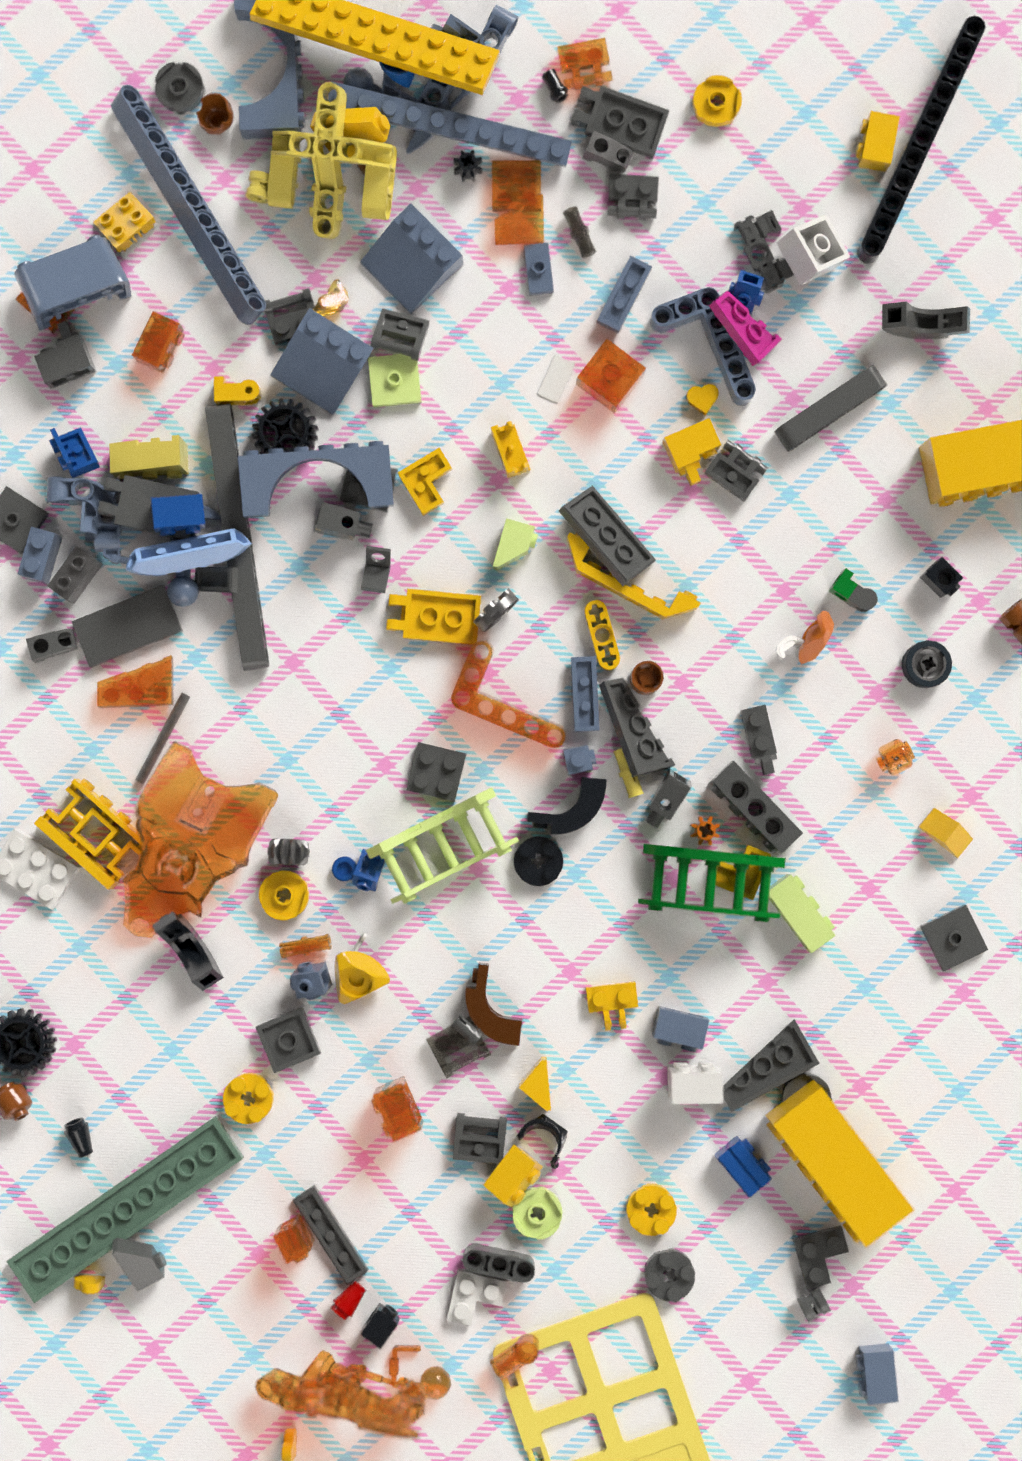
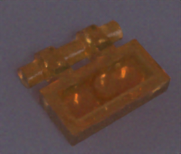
[557,38,613,90]

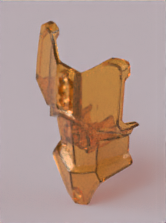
[122,741,278,938]

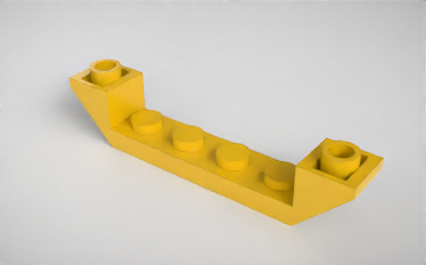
[567,532,701,620]

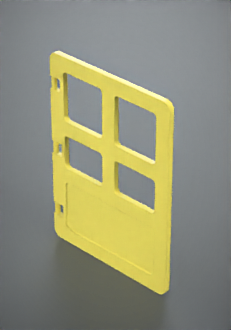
[493,1293,710,1461]

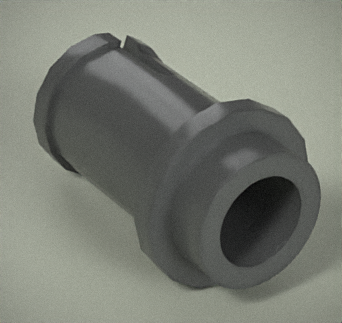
[451,1014,483,1046]

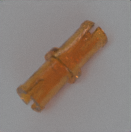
[279,933,332,959]

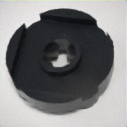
[514,836,563,886]

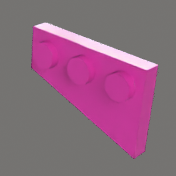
[709,291,782,366]

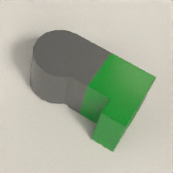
[829,568,878,612]

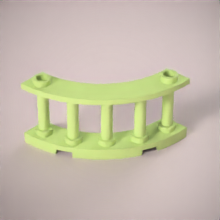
[366,787,519,904]

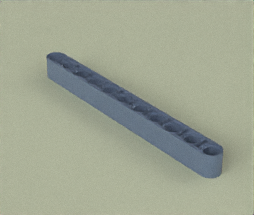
[111,85,266,325]

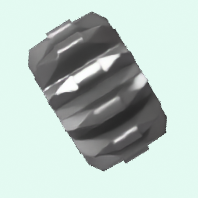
[267,839,310,866]

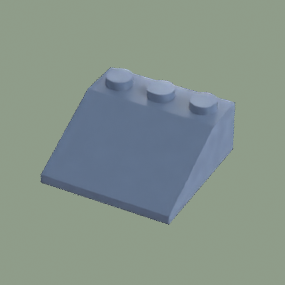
[360,203,463,314]
[270,308,374,415]

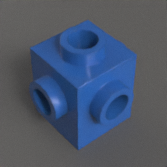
[728,270,764,314]

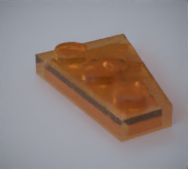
[97,655,173,708]

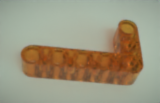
[451,640,566,748]

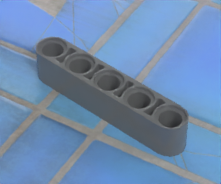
[774,365,887,452]

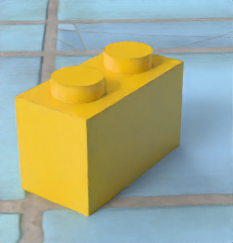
[855,111,900,172]
[483,1145,543,1207]

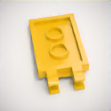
[386,589,481,645]

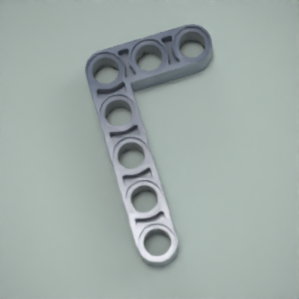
[650,287,756,406]

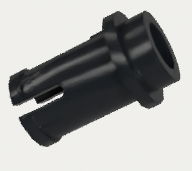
[542,69,568,103]

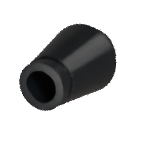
[64,1117,93,1158]

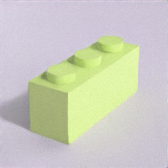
[769,874,836,953]

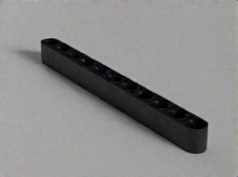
[857,16,986,264]

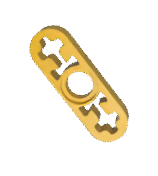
[584,600,620,671]

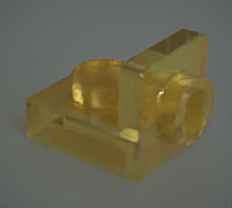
[313,279,349,317]

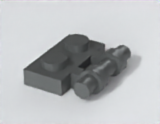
[607,174,659,221]
[704,440,768,502]

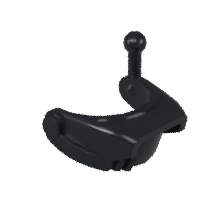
[517,1114,568,1169]

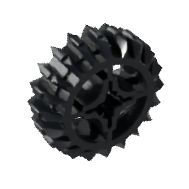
[252,398,319,454]
[0,1008,57,1077]

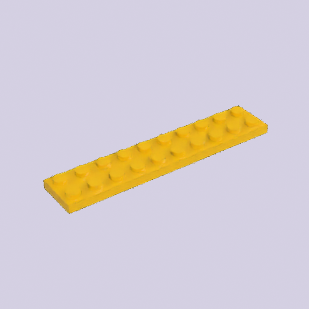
[250,0,500,96]

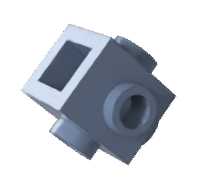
[290,961,332,1000]

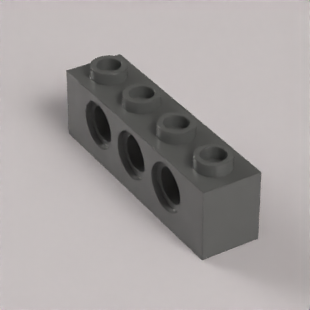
[710,761,803,854]

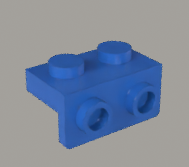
[49,427,100,478]

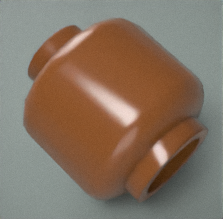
[0,1082,32,1121]

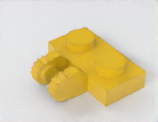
[586,981,638,1031]

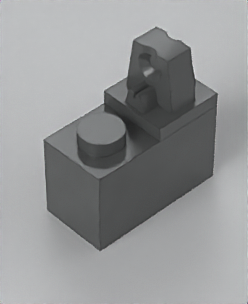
[34,321,96,389]

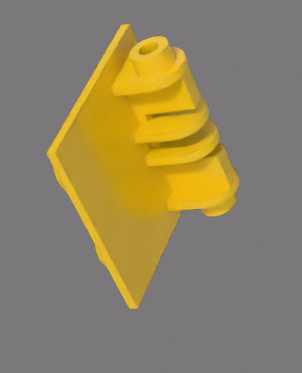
[93,192,156,253]

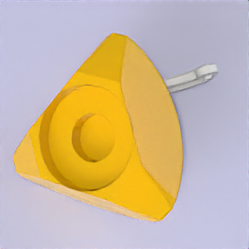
[335,933,390,1004]

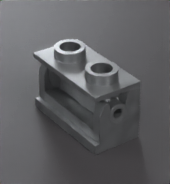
[47,546,103,604]

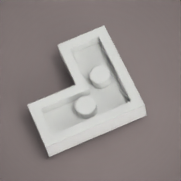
[447,1268,507,1326]

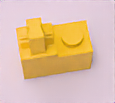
[662,418,721,486]

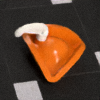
[776,611,834,665]

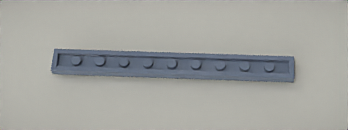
[328,81,572,167]

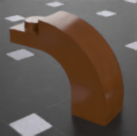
[465,962,522,1046]

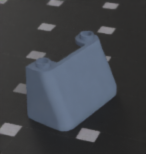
[14,235,132,331]

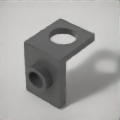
[361,546,391,593]

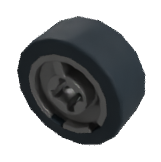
[902,640,952,688]

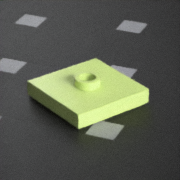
[368,354,422,408]

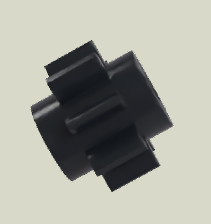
[453,150,483,182]

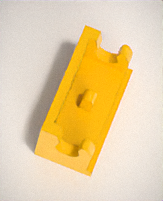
[491,421,531,478]

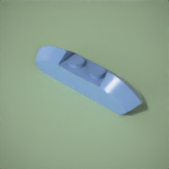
[125,528,252,576]

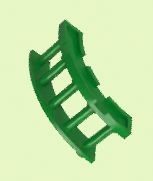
[638,844,786,923]

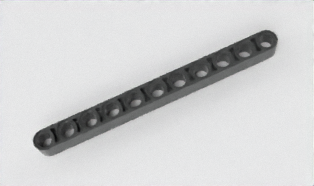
[205,403,269,671]

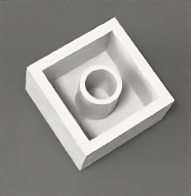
[776,214,850,286]
[667,1062,723,1104]

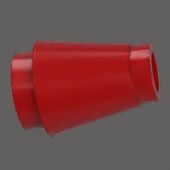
[330,1281,367,1321]

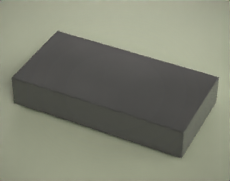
[195,567,238,593]

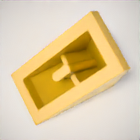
[918,808,973,858]
[519,1057,551,1111]

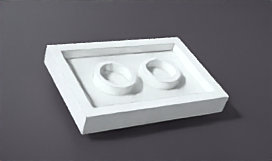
[0,829,80,910]

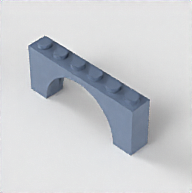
[234,0,305,139]
[238,441,394,518]

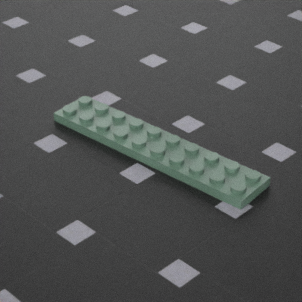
[6,1116,244,1303]

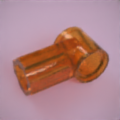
[490,1334,539,1380]

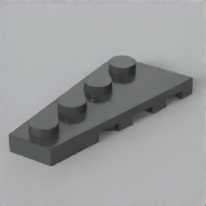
[599,678,675,777]
[723,1019,820,1112]

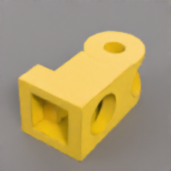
[214,376,262,406]

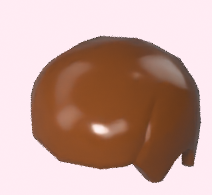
[196,93,234,135]

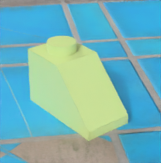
[493,518,538,571]

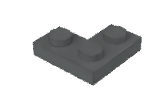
[793,1225,849,1289]

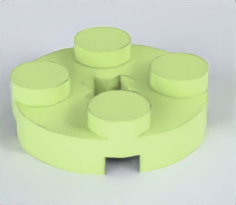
[513,1186,562,1239]

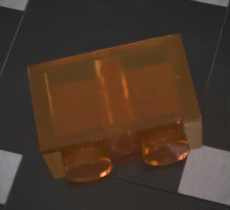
[132,311,184,373]
[273,1214,315,1264]

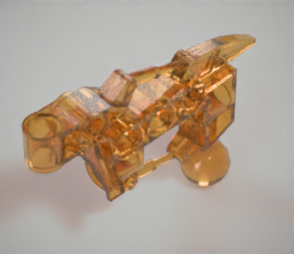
[255,1350,451,1439]

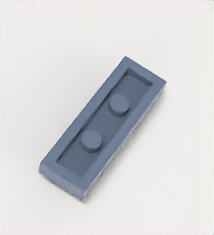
[597,255,652,333]
[571,656,600,732]

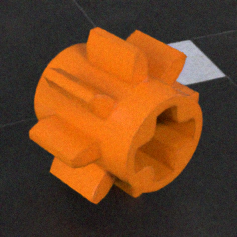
[690,816,720,846]

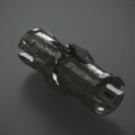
[563,206,597,258]

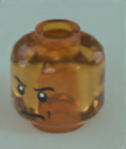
[876,739,915,776]

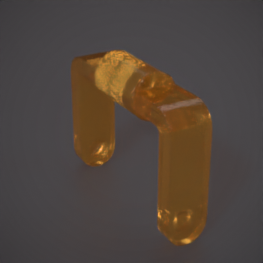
[389,1345,421,1389]

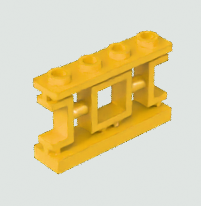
[34,778,153,890]

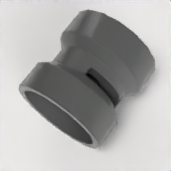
[797,1288,831,1322]

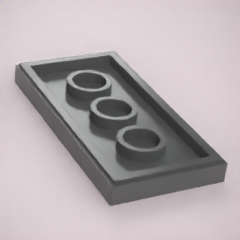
[559,485,656,586]
[72,585,183,668]

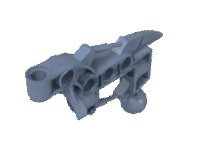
[343,5,519,154]
[47,477,221,607]

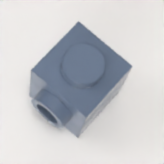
[563,745,596,775]

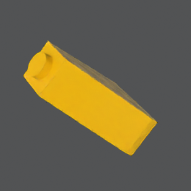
[310,107,390,164]

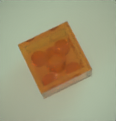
[576,339,646,414]
[371,1076,424,1142]

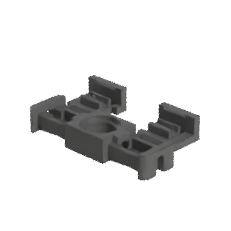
[734,210,794,293]

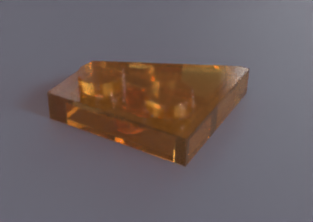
[494,194,544,245]

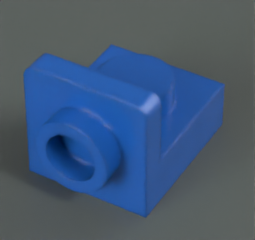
[352,849,385,892]

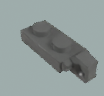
[741,705,777,775]

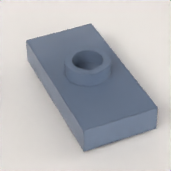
[524,243,554,296]

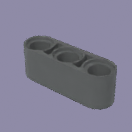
[463,1244,535,1283]

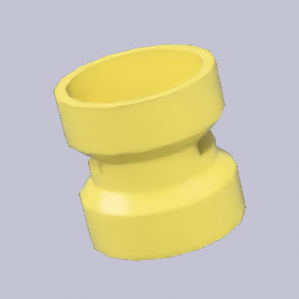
[245,170,269,203]

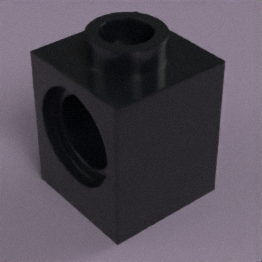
[919,557,963,598]
[360,1303,400,1349]

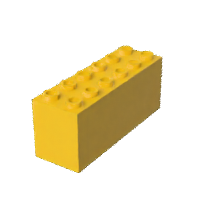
[919,420,1022,507]
[765,1079,915,1248]

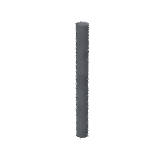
[135,692,190,784]

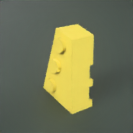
[109,435,189,481]

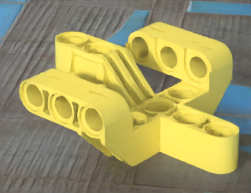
[267,82,397,239]

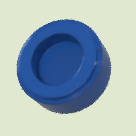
[332,856,357,881]

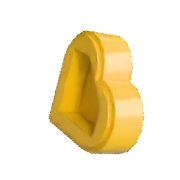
[686,384,719,416]
[73,1275,105,1294]
[281,1428,297,1461]

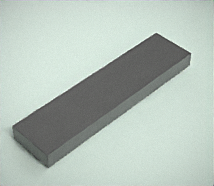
[293,1185,369,1285]

